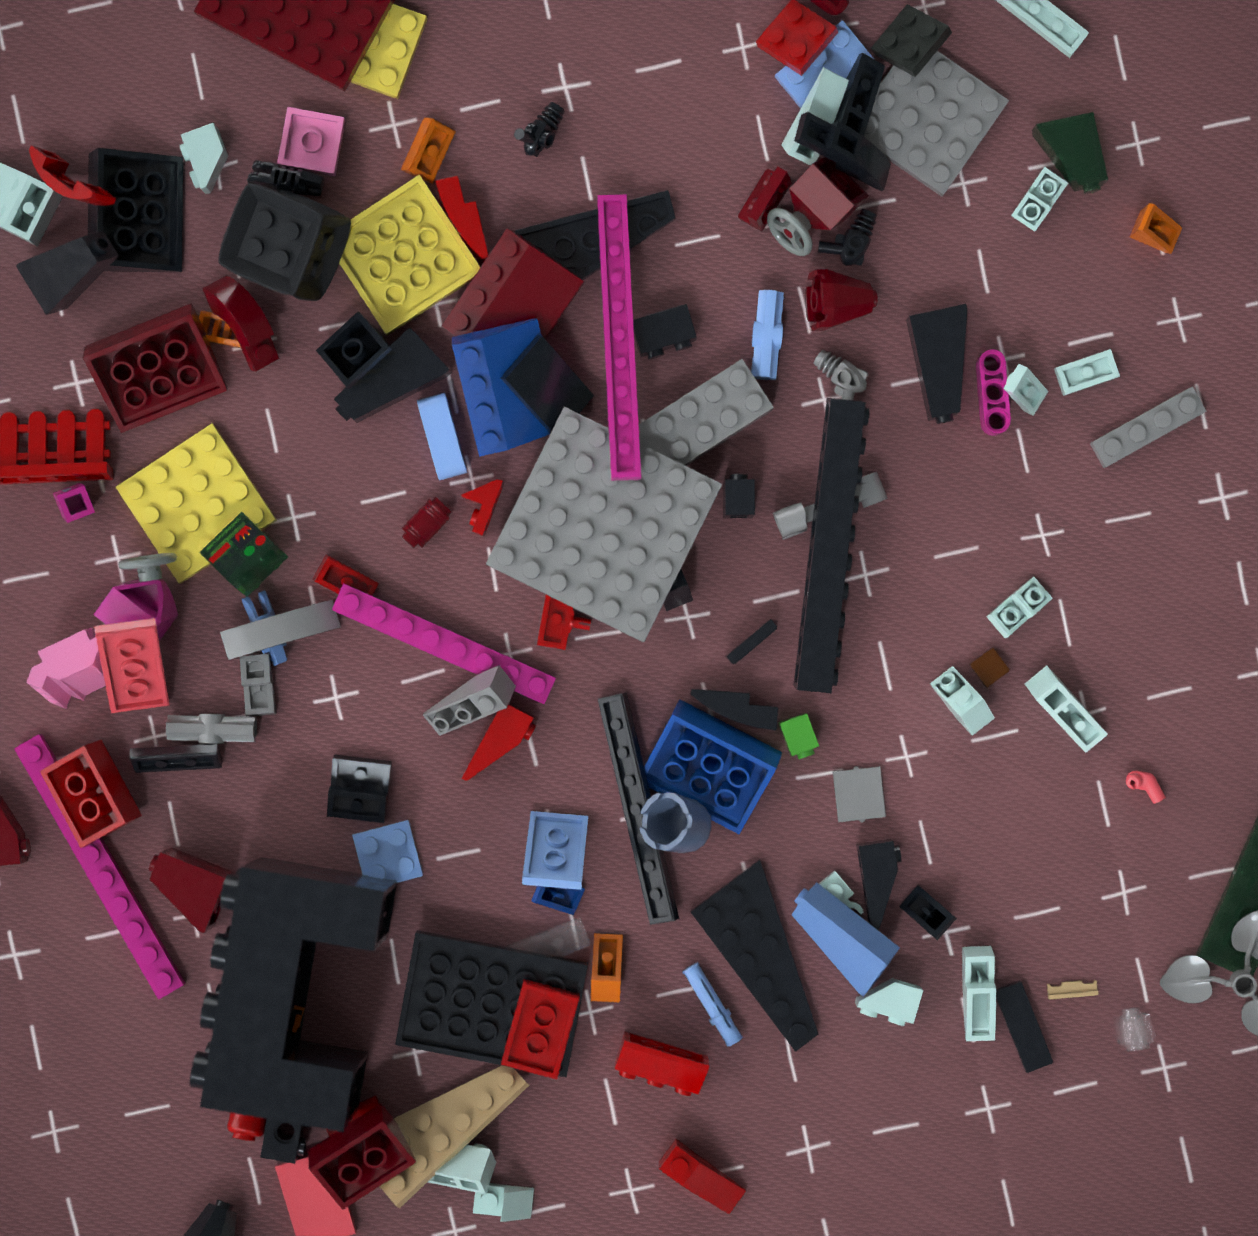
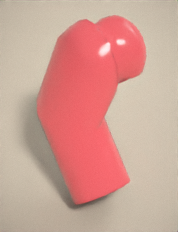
[1126,770,1166,804]

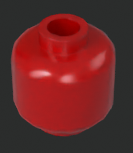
[227,1113,267,1142]

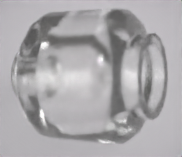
[1114,1007,1155,1051]

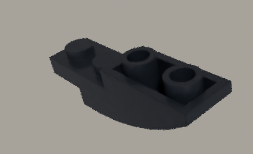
[794,112,891,191]

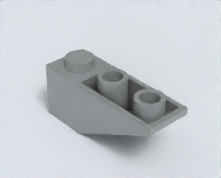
[423,665,516,736]

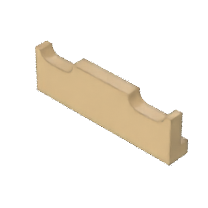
[1047,980,1098,999]

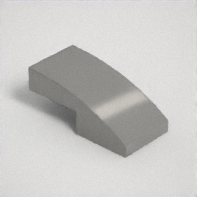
[240,654,276,717]

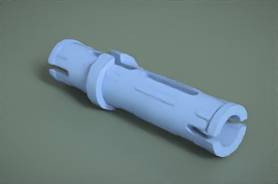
[682,962,743,1047]

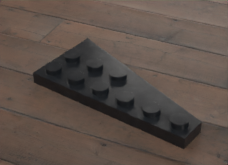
[501,190,676,280]
[690,859,819,1052]

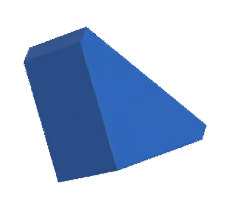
[531,886,585,915]

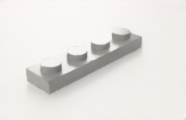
[1090,386,1207,468]

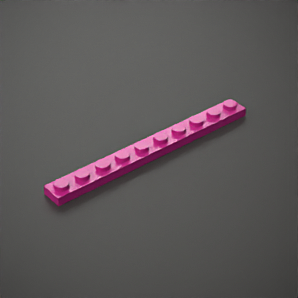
[597,194,641,481]
[14,734,186,1000]

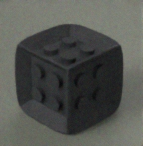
[218,181,351,301]

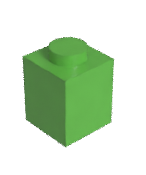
[778,713,819,759]

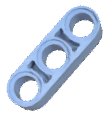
[417,392,467,481]

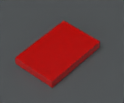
[501,979,580,1080]

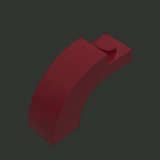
[202,276,279,372]

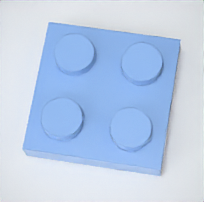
[352,820,423,883]

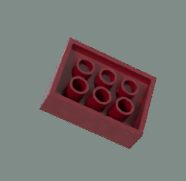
[442,229,585,340]
[82,303,228,433]

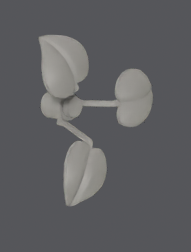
[1160,911,1258,1036]

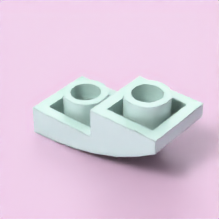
[1011,167,1068,232]
[986,577,1053,638]

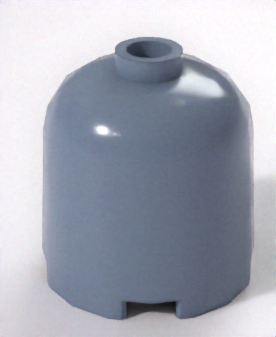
[640,792,712,853]

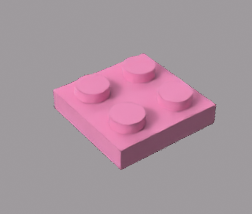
[277,107,346,176]

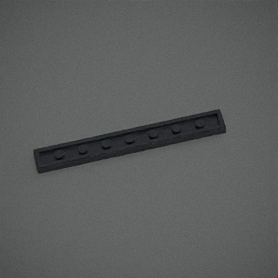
[598,692,679,925]

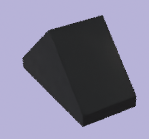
[899,885,957,941]

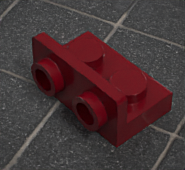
[738,166,792,232]

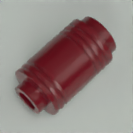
[401,497,452,548]

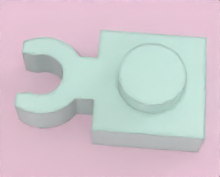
[819,870,863,914]

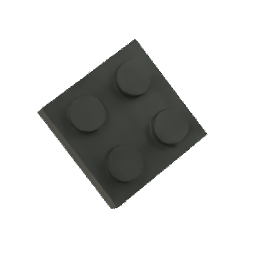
[871,4,952,77]

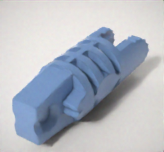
[241,590,287,666]

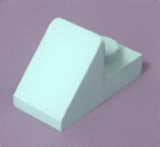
[473,1183,534,1222]

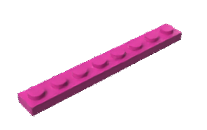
[332,583,556,704]

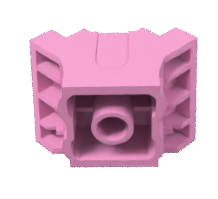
[26,628,106,709]

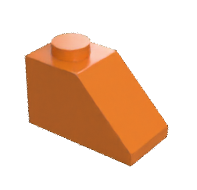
[591,933,623,1003]

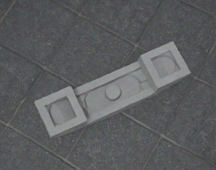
[220,600,341,660]

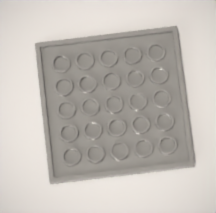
[486,407,722,643]

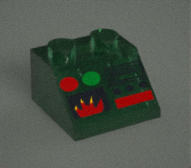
[200,512,288,597]

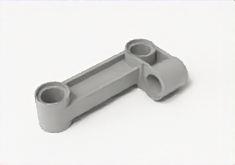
[772,472,888,540]

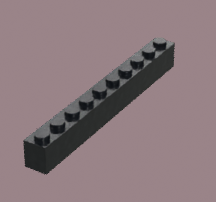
[793,398,869,693]

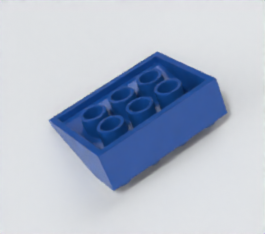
[452,318,550,457]
[644,699,782,834]

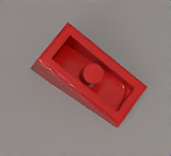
[312,554,379,596]

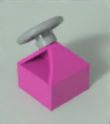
[93,553,178,641]

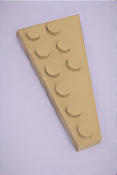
[380,1065,529,1209]

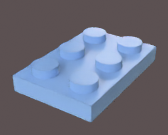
[775,20,875,109]
[522,811,588,890]

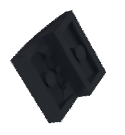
[326,755,392,823]

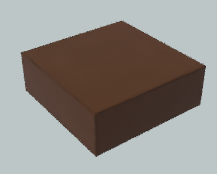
[968,647,1010,688]

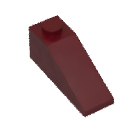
[0,795,31,866]

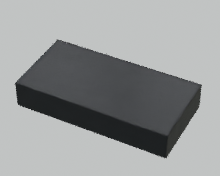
[725,619,777,664]

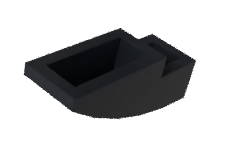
[690,689,778,730]

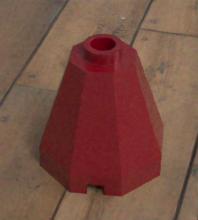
[805,269,878,331]

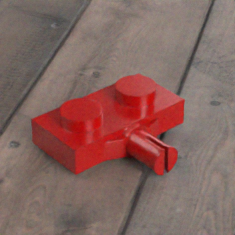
[537,595,592,650]

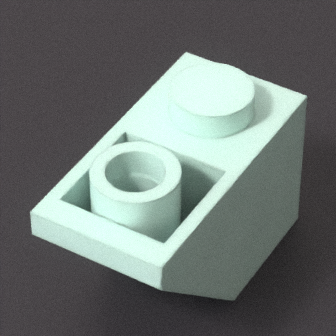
[179,123,228,194]
[930,666,995,736]
[855,978,923,1026]

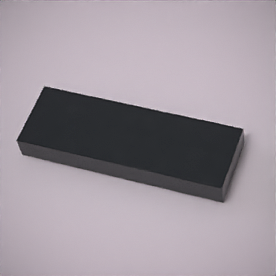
[129,744,222,773]
[996,980,1054,1073]

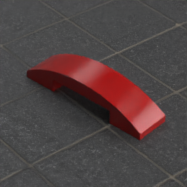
[29,145,116,206]

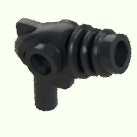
[514,102,565,157]
[818,209,877,266]

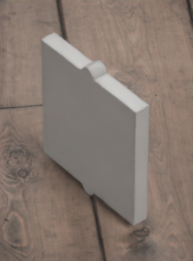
[832,766,886,823]

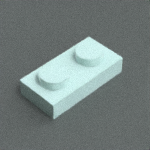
[1054,349,1120,396]
[1003,364,1048,415]

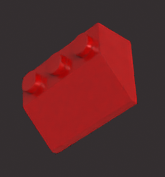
[40,739,142,848]
[614,1031,710,1096]

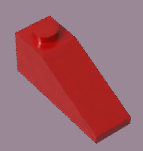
[461,704,537,781]
[659,1139,746,1214]

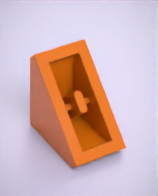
[1130,203,1182,254]

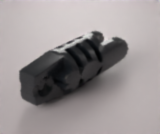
[247,160,324,196]

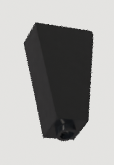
[16,231,119,315]
[906,304,967,424]
[334,327,452,423]

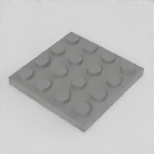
[864,51,1009,197]

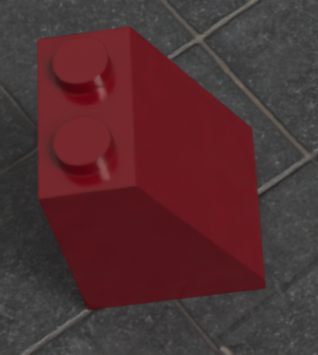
[148,847,236,933]

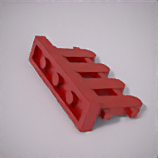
[0,409,113,484]

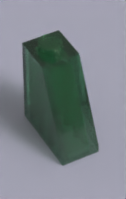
[1032,112,1108,194]

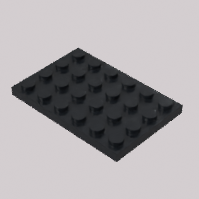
[395,930,588,1078]

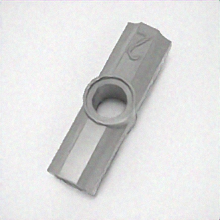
[166,714,257,744]

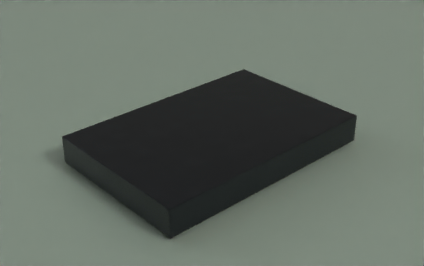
[501,335,594,434]

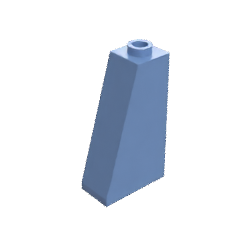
[792,882,900,997]

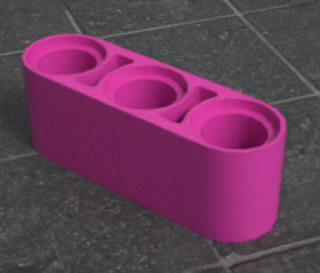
[975,349,1011,436]

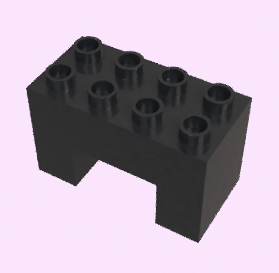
[190,857,397,1132]

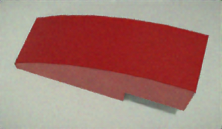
[435,175,489,262]

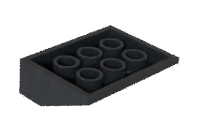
[88,148,183,273]

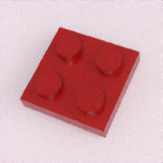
[756,0,838,76]

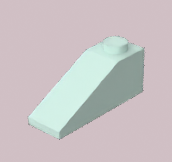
[1025,665,1108,753]
[428,1144,496,1194]

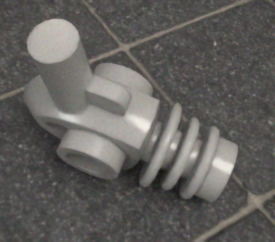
[813,350,868,400]

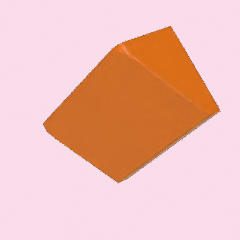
[401,118,456,184]

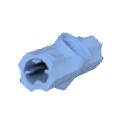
[751,290,784,380]

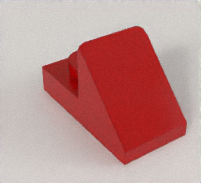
[461,479,504,537]

